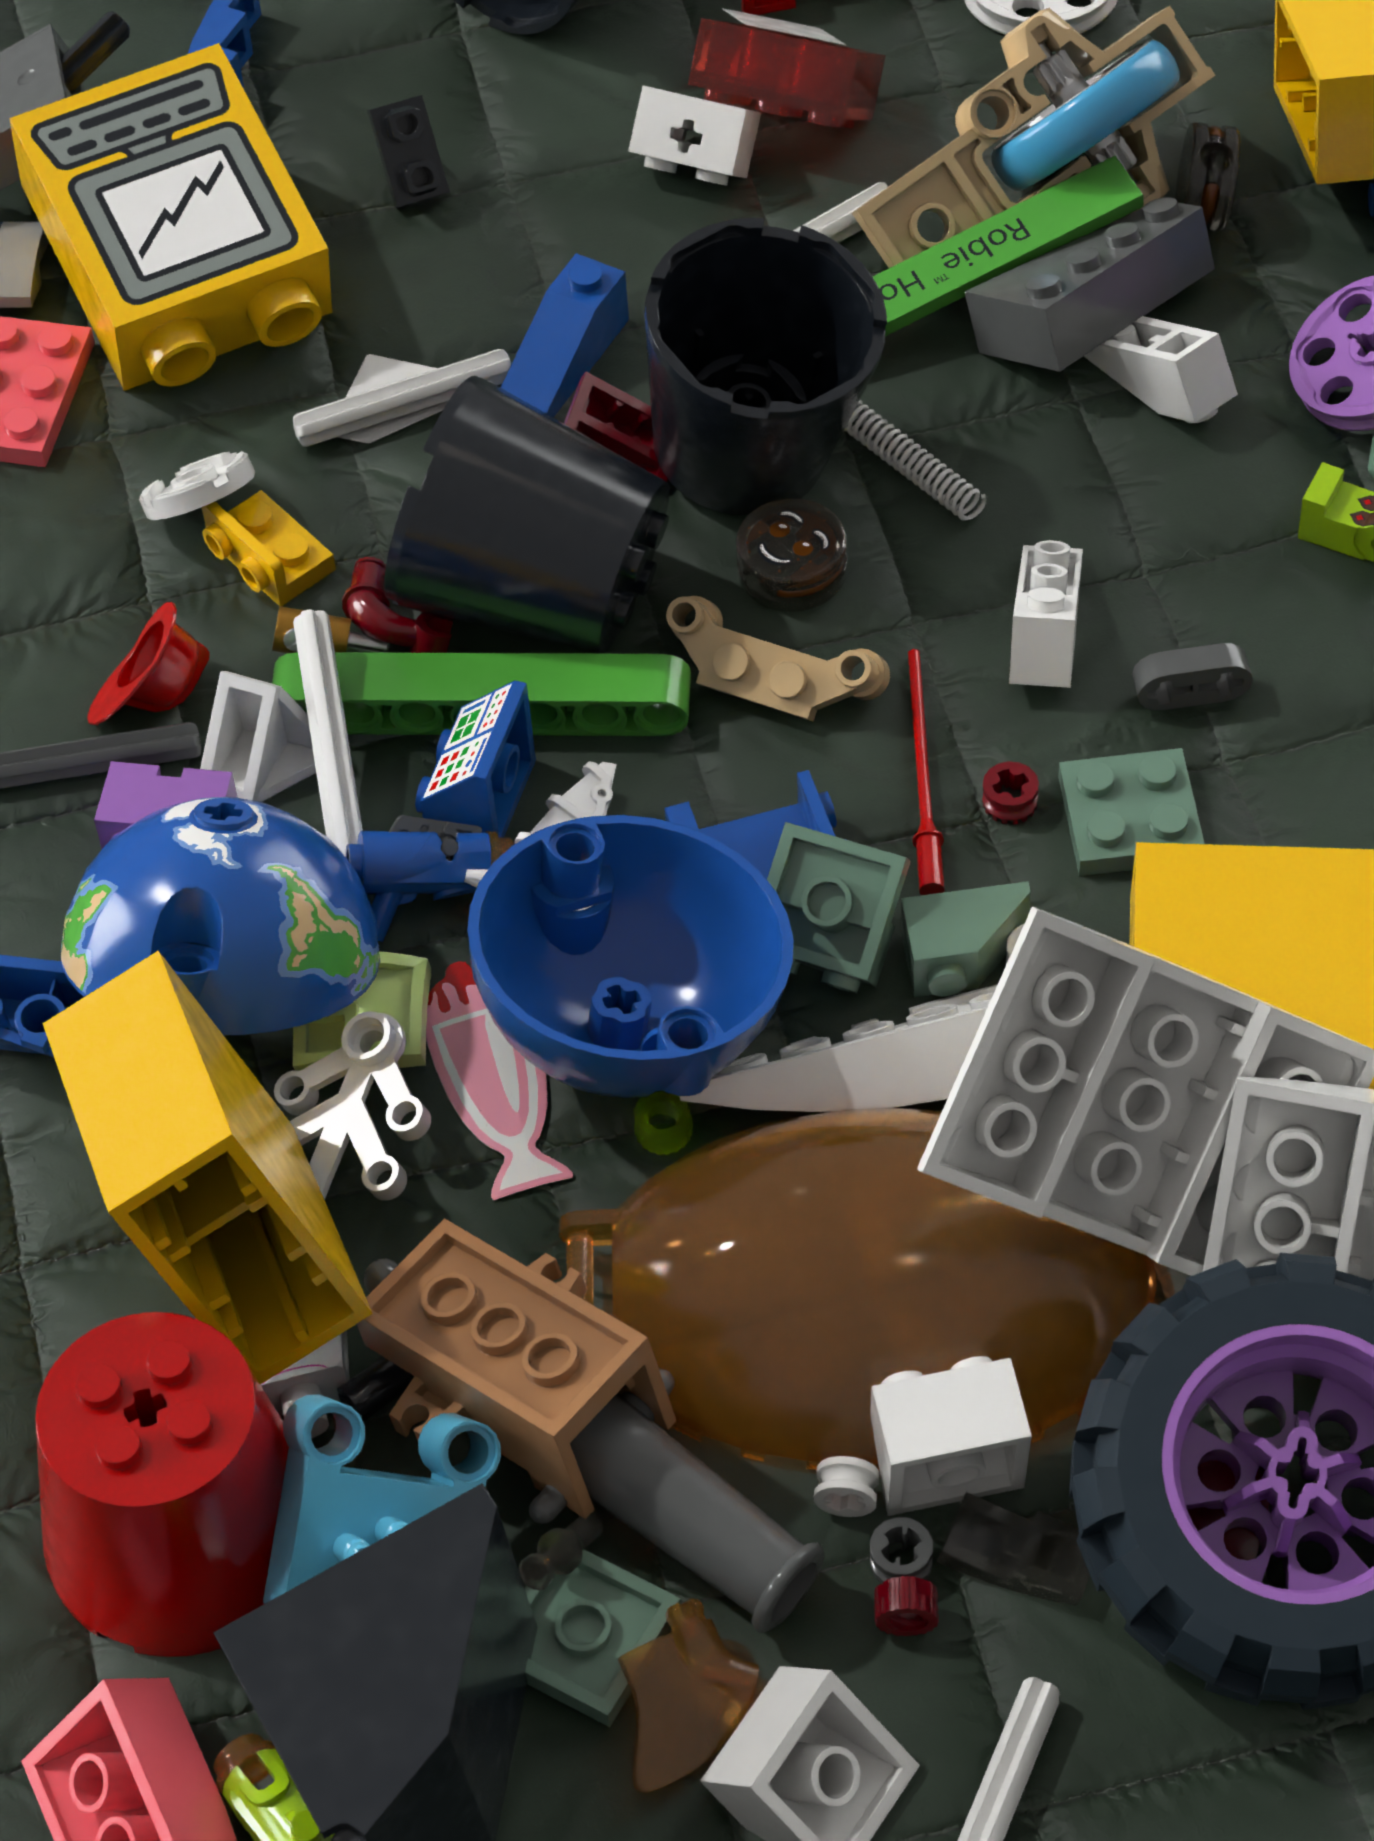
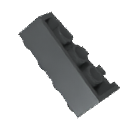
[964,197,1215,372]

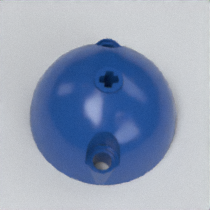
[467,815,794,1098]

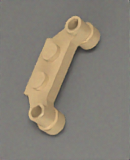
[666,596,890,722]

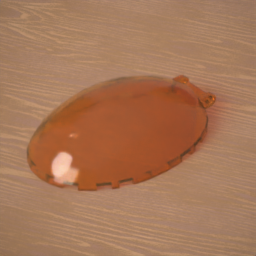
[559,1108,1156,1472]

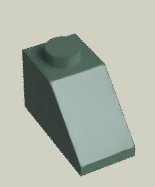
[901,881,1031,997]

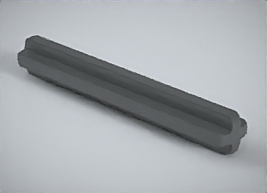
[0,722,202,789]

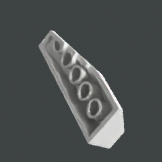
[679,984,998,1112]

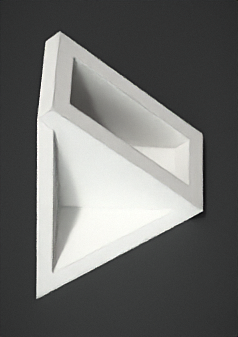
[200,671,316,802]

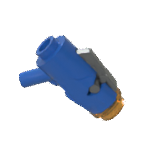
[345,815,514,942]

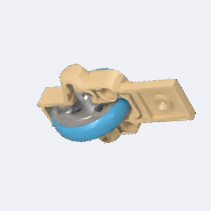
[852,6,1215,268]

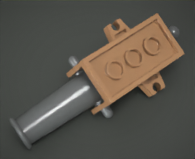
[356,1218,825,1633]

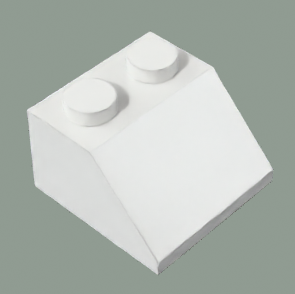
[870,1356,1032,1516]
[700,1666,920,1841]

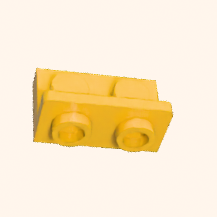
[201,490,336,606]

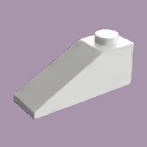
[1084,316,1238,423]

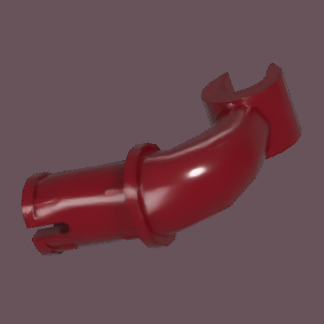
[342,557,453,653]

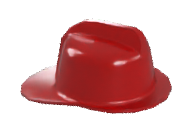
[87,602,210,725]

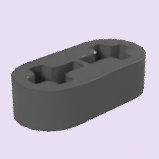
[1132,643,1253,710]

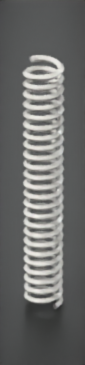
[844,400,987,521]

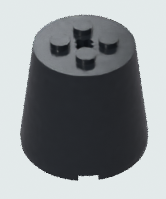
[644,218,887,515]
[384,376,670,653]

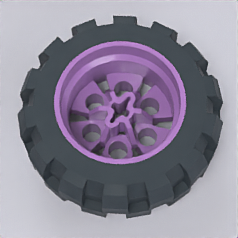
[1069,1253,1374,1710]

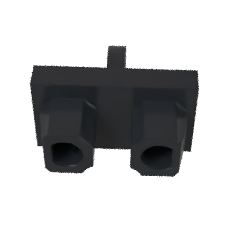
[367,95,450,207]

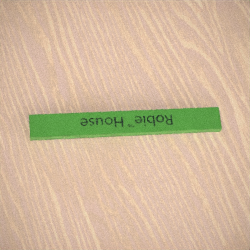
[873,156,1144,336]

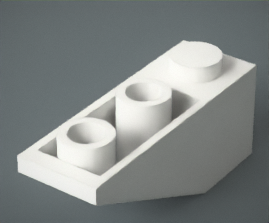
[1009,540,1083,688]

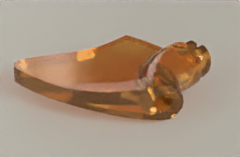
[618,1598,759,1794]

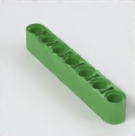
[272,652,691,736]

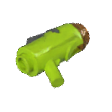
[214,1734,335,1841]

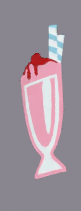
[426,961,573,1201]

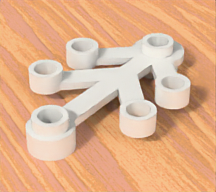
[274,1011,431,1201]

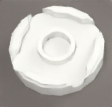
[139,451,255,520]

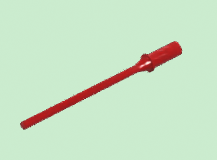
[908,649,945,895]

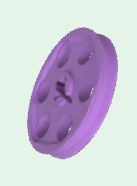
[1289,275,1374,431]

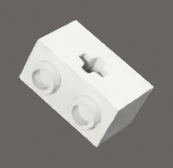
[628,86,761,186]

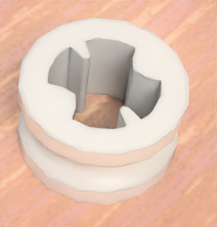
[814,1456,879,1517]

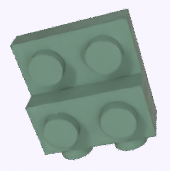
[767,822,911,994]

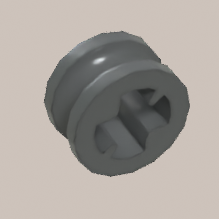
[870,1517,933,1583]

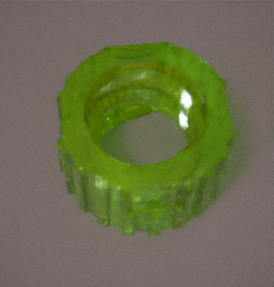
[633,1090,693,1155]

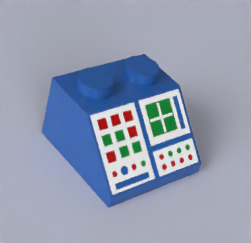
[415,680,536,855]

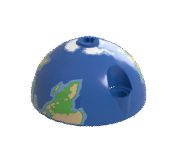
[61,797,380,1035]

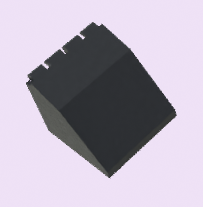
[213,1483,538,1841]

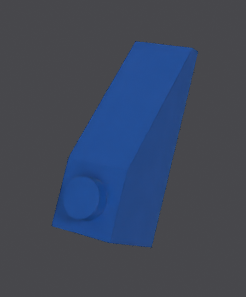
[501,253,629,418]

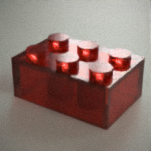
[688,18,886,129]

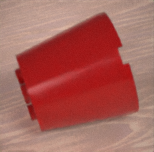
[35,1312,289,1657]

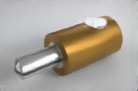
[272,606,390,654]

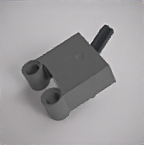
[0,11,130,190]

